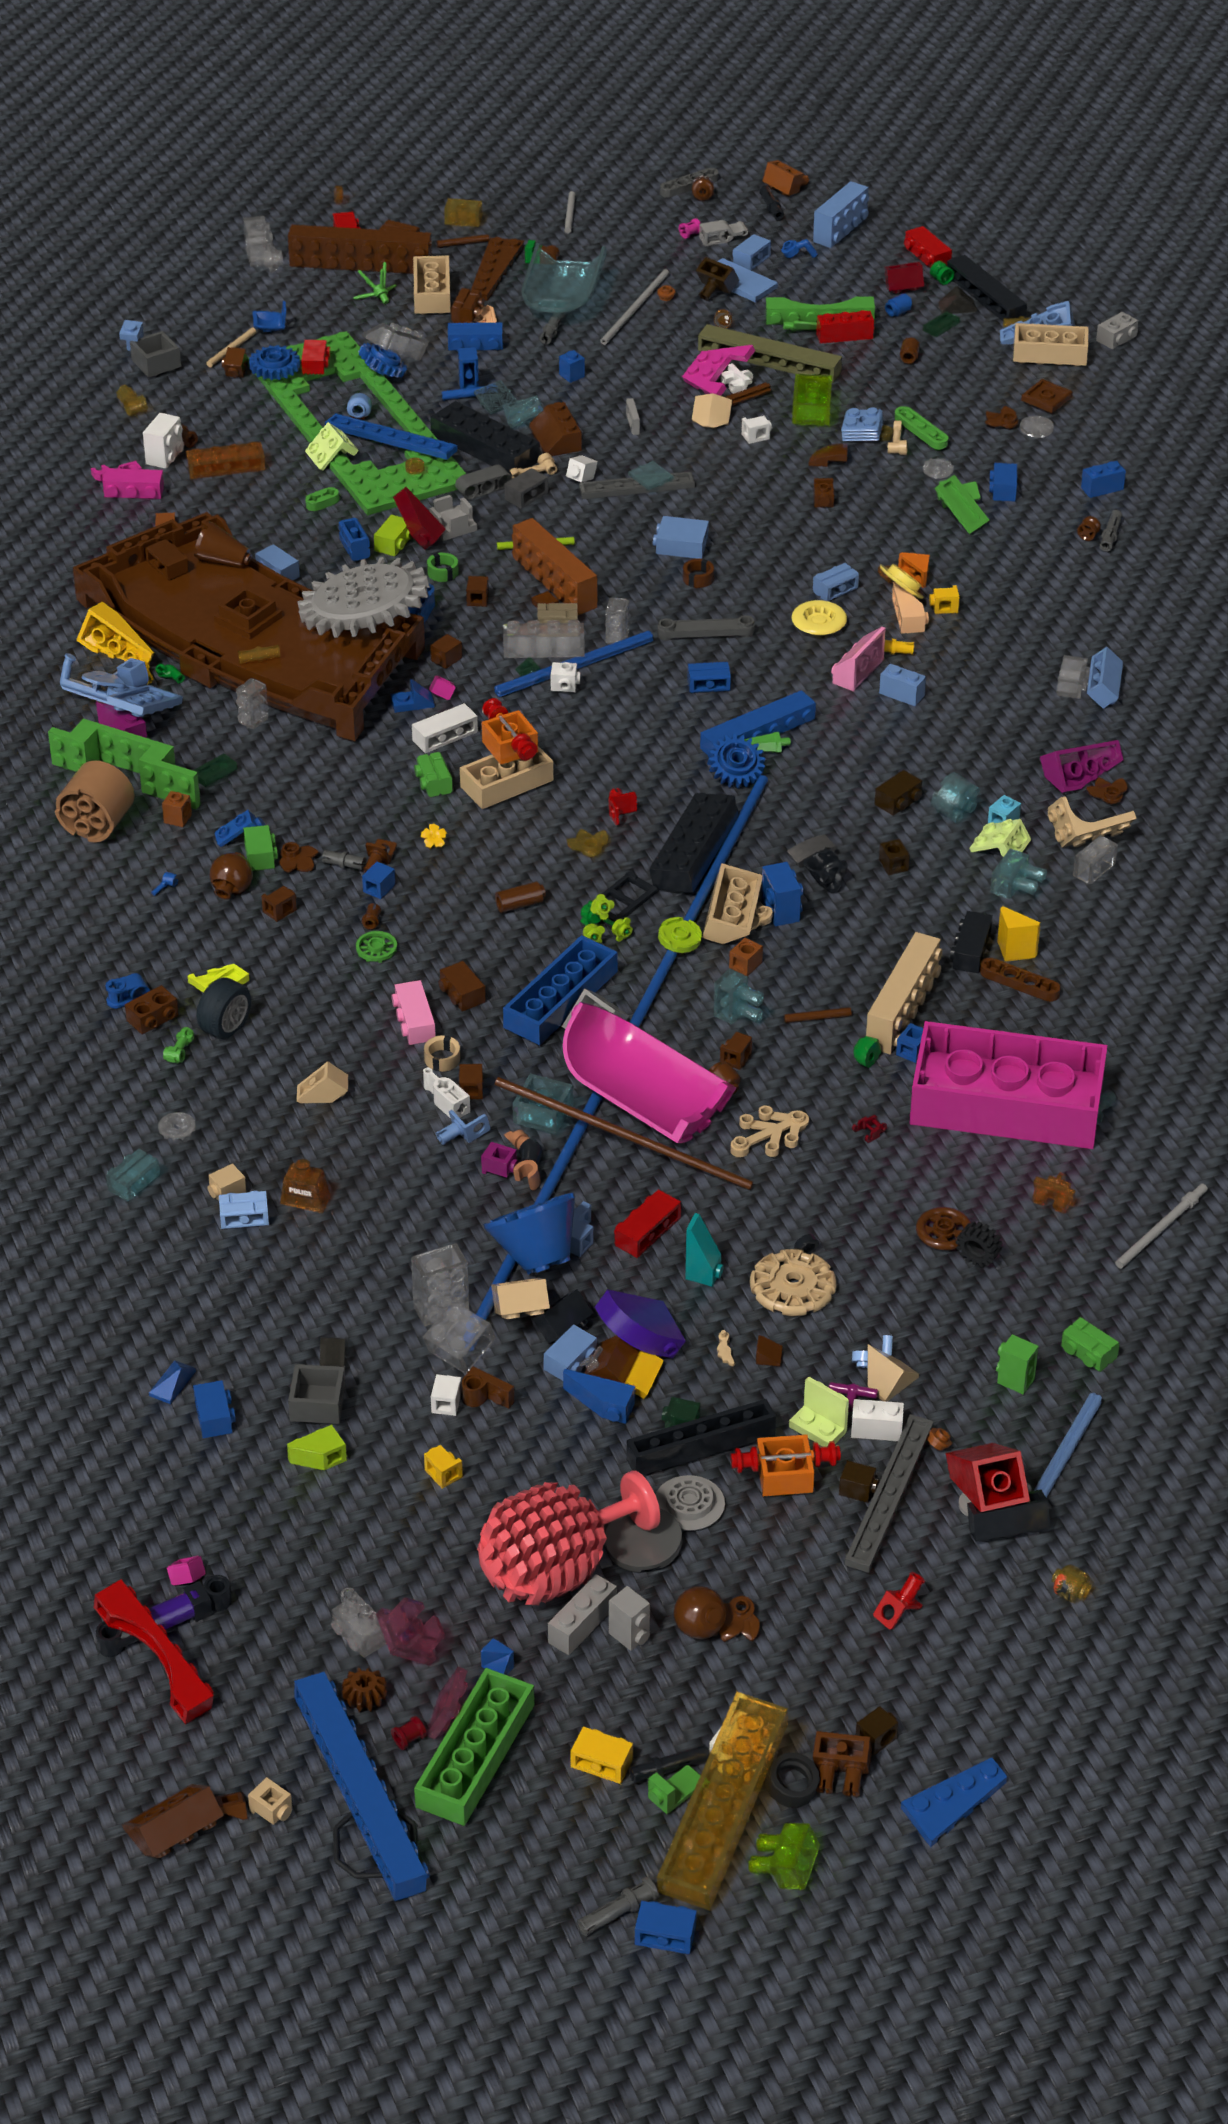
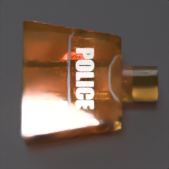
[280,1159,330,1213]

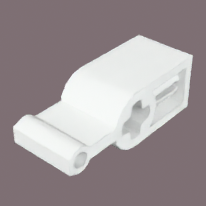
[423,1067,470,1118]

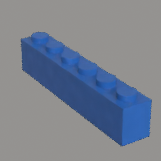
[700,690,816,755]

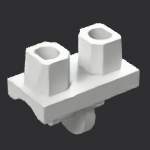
[720,364,753,394]

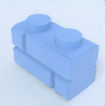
[219,1191,269,1229]

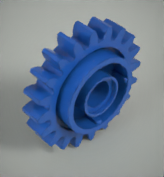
[358,343,407,378]
[249,345,300,380]
[707,734,765,789]

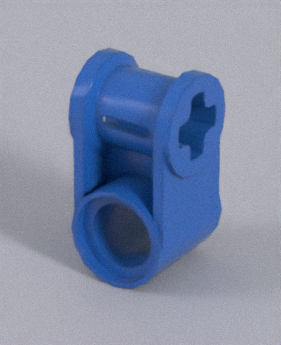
[105,973,150,1009]

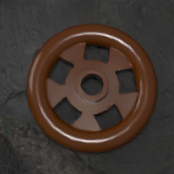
[916,1207,971,1250]

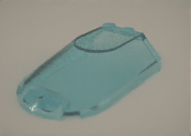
[522,243,607,313]

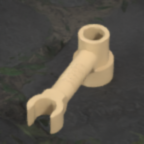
[888,420,907,455]
[510,453,558,478]

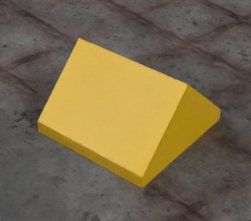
[997,906,1041,961]

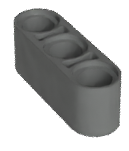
[455,465,513,500]

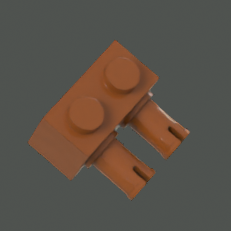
[763,160,809,196]

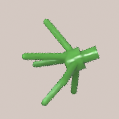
[353,262,396,304]

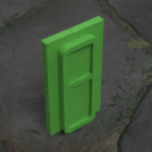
[934,475,989,534]

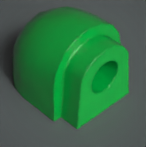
[853,1036,882,1068]

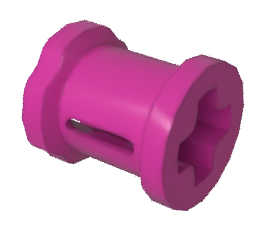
[679,218,701,239]

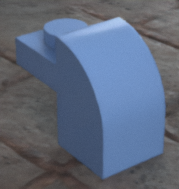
[113,658,149,687]
[570,1201,593,1257]

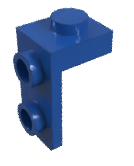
[215,810,265,847]

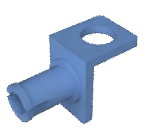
[436,1110,491,1145]

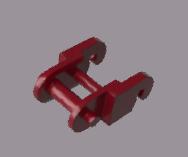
[852,1115,887,1143]

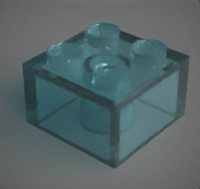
[513,1073,573,1134]

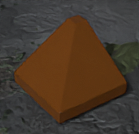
[215,1792,248,1820]

